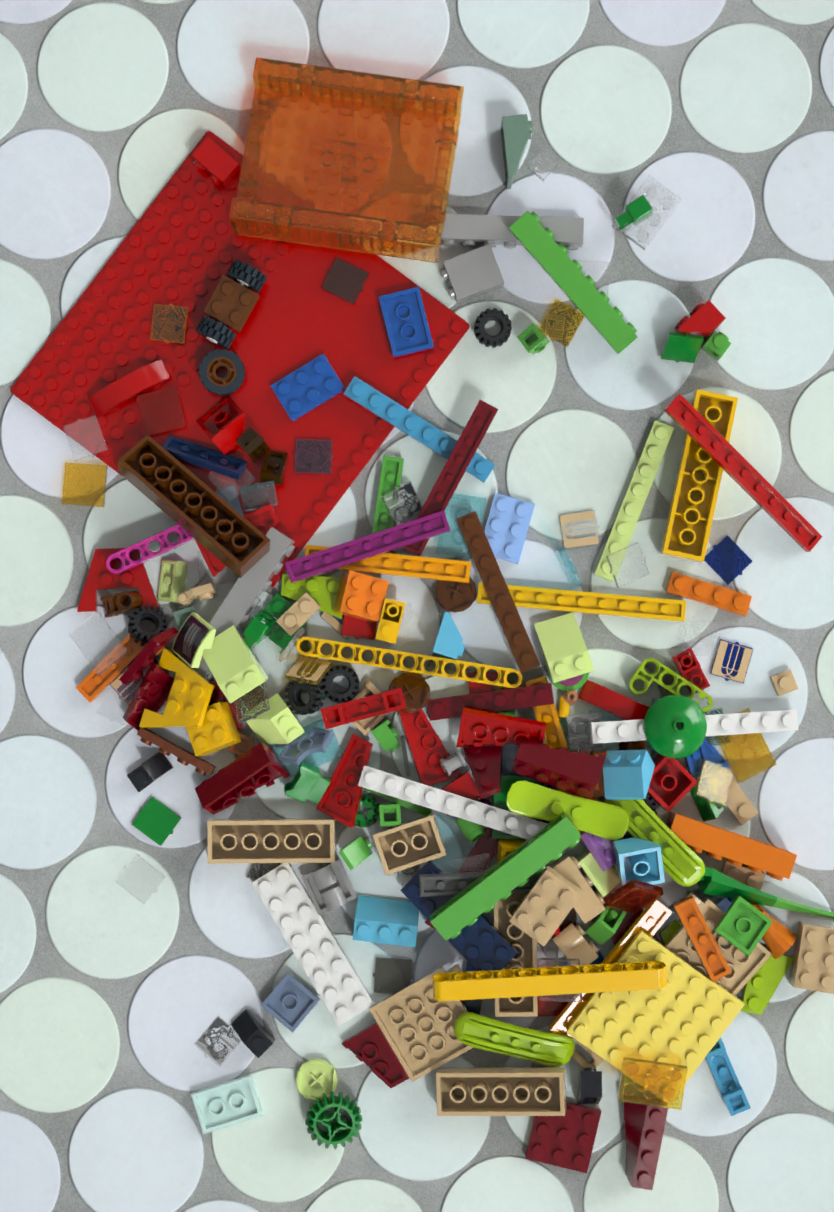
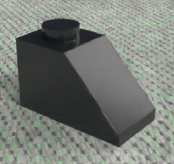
[231,1009,275,1058]
[577,1068,602,1104]

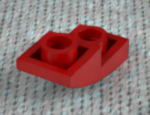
[672,648,710,695]

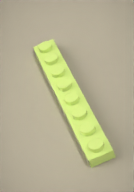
[594,420,674,582]

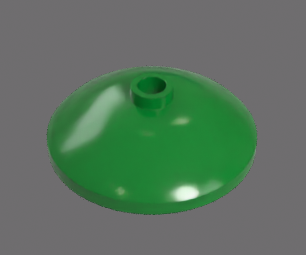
[644,695,707,758]

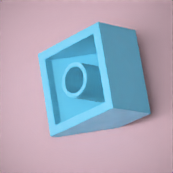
[432,611,465,660]
[603,750,655,800]
[613,837,665,890]

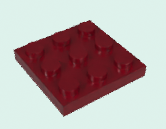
[525,1101,602,1173]

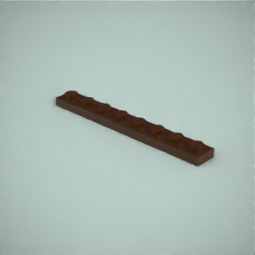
[456,511,540,673]

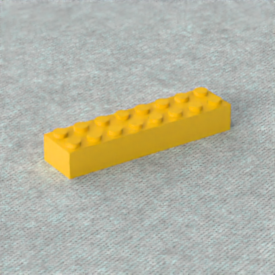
[660,389,738,563]

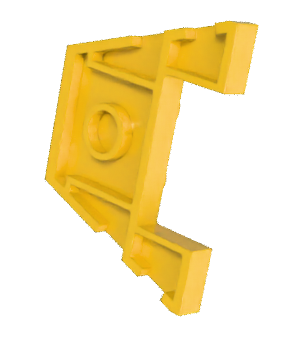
[139,649,214,728]

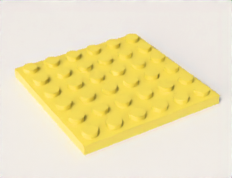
[566,929,745,1105]

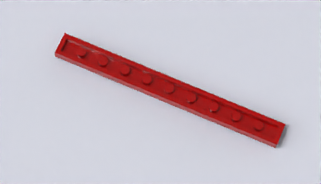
[663,394,823,552]

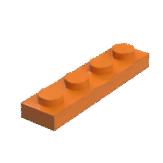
[666,572,752,617]
[76,634,147,703]
[673,896,732,982]

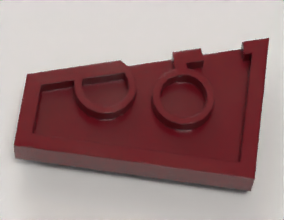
[119,626,179,685]
[122,662,174,731]
[463,744,502,799]
[341,1022,409,1088]

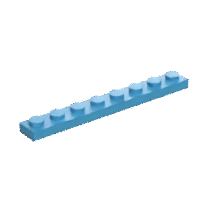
[343,376,495,483]

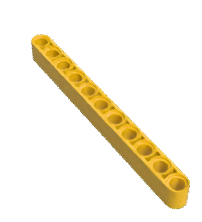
[296,637,522,688]
[432,961,667,1001]

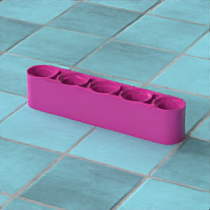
[106,525,195,574]

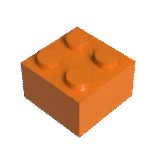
[333,570,389,622]

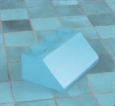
[352,895,419,947]

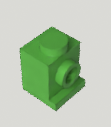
[517,324,550,355]
[701,331,731,361]
[371,719,401,753]
[379,803,401,826]

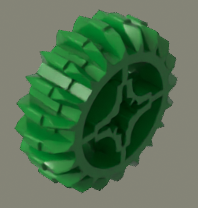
[305,1091,362,1150]

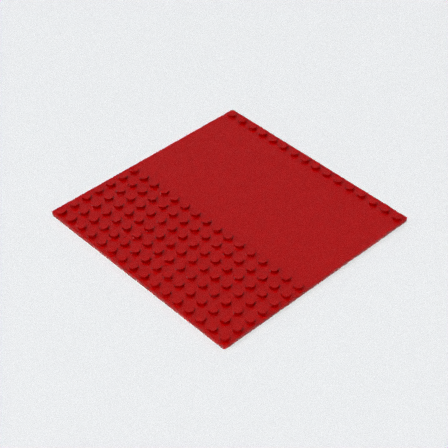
[10,131,470,587]

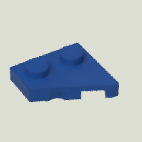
[684,738,729,778]

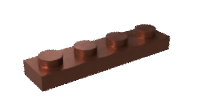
[137,728,217,776]

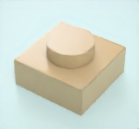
[770,669,798,696]

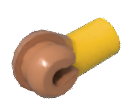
[558,690,578,717]

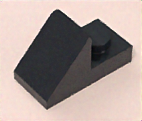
[127,752,174,792]

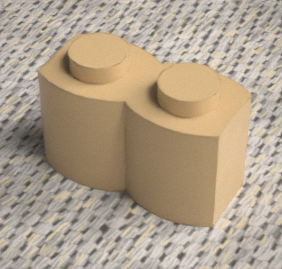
[552,922,599,966]

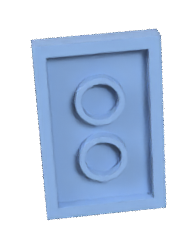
[484,493,535,564]

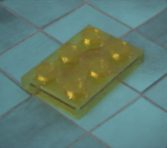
[715,708,777,783]
[617,1057,688,1110]

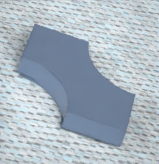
[279,727,334,766]

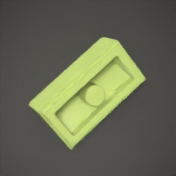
[157,559,187,603]

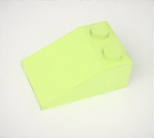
[534,612,594,684]
[202,625,268,703]

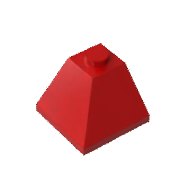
[196,395,246,455]

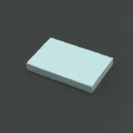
[191,1074,264,1134]

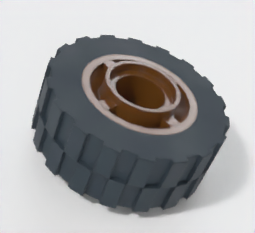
[199,349,245,396]

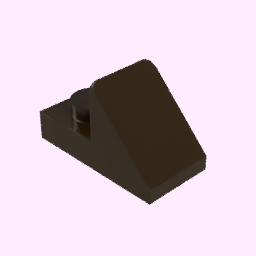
[236,427,270,462]
[260,450,288,485]

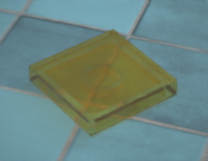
[62,463,108,507]

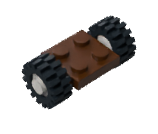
[195,259,267,349]

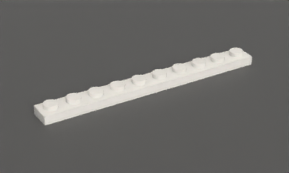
[590,709,798,744]
[358,765,548,840]

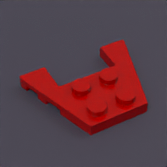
[77,548,160,612]

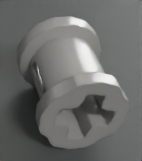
[439,750,467,776]

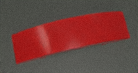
[88,360,171,417]
[578,680,650,720]
[320,687,407,729]

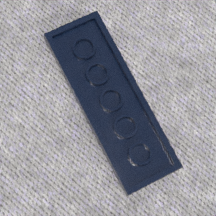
[400,861,519,971]

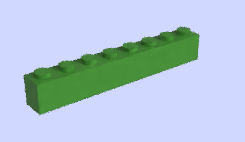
[508,211,637,354]
[429,812,582,941]

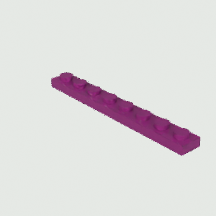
[285,510,451,583]

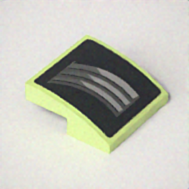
[172,612,216,668]

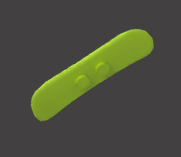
[506,781,629,840]
[605,798,705,887]
[454,1012,575,1067]

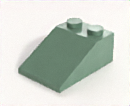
[500,114,533,189]

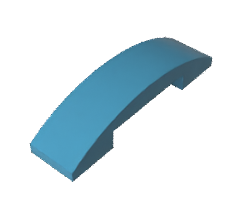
[705,1037,751,1116]

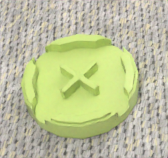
[296,1058,338,1101]

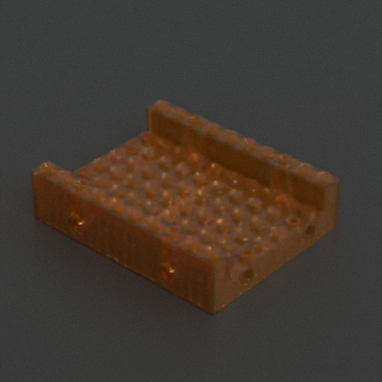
[229,57,464,263]

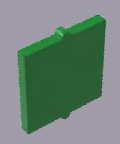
[661,332,704,363]
[131,797,181,846]

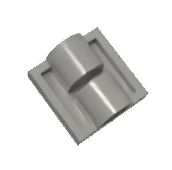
[302,859,357,915]

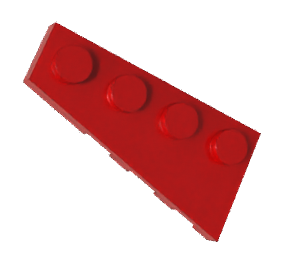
[195,503,279,577]
[456,707,546,747]
[397,709,462,786]
[316,734,373,828]

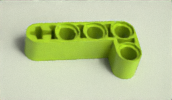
[629,658,713,713]

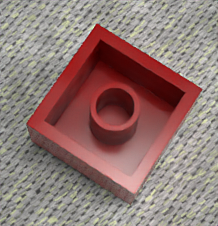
[647,754,698,812]

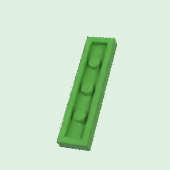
[372,456,404,534]

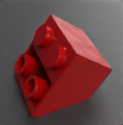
[674,300,726,340]

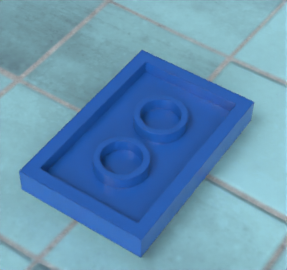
[379,287,434,358]
[271,354,345,422]

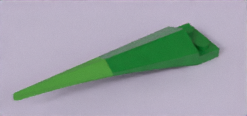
[697,867,834,919]

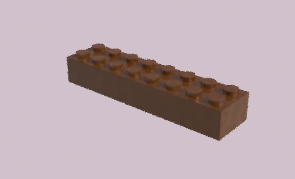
[118,434,270,578]

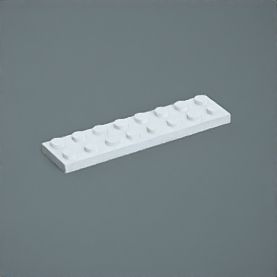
[251,863,375,1027]

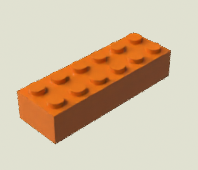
[666,811,797,881]

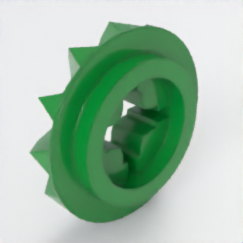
[354,794,380,827]

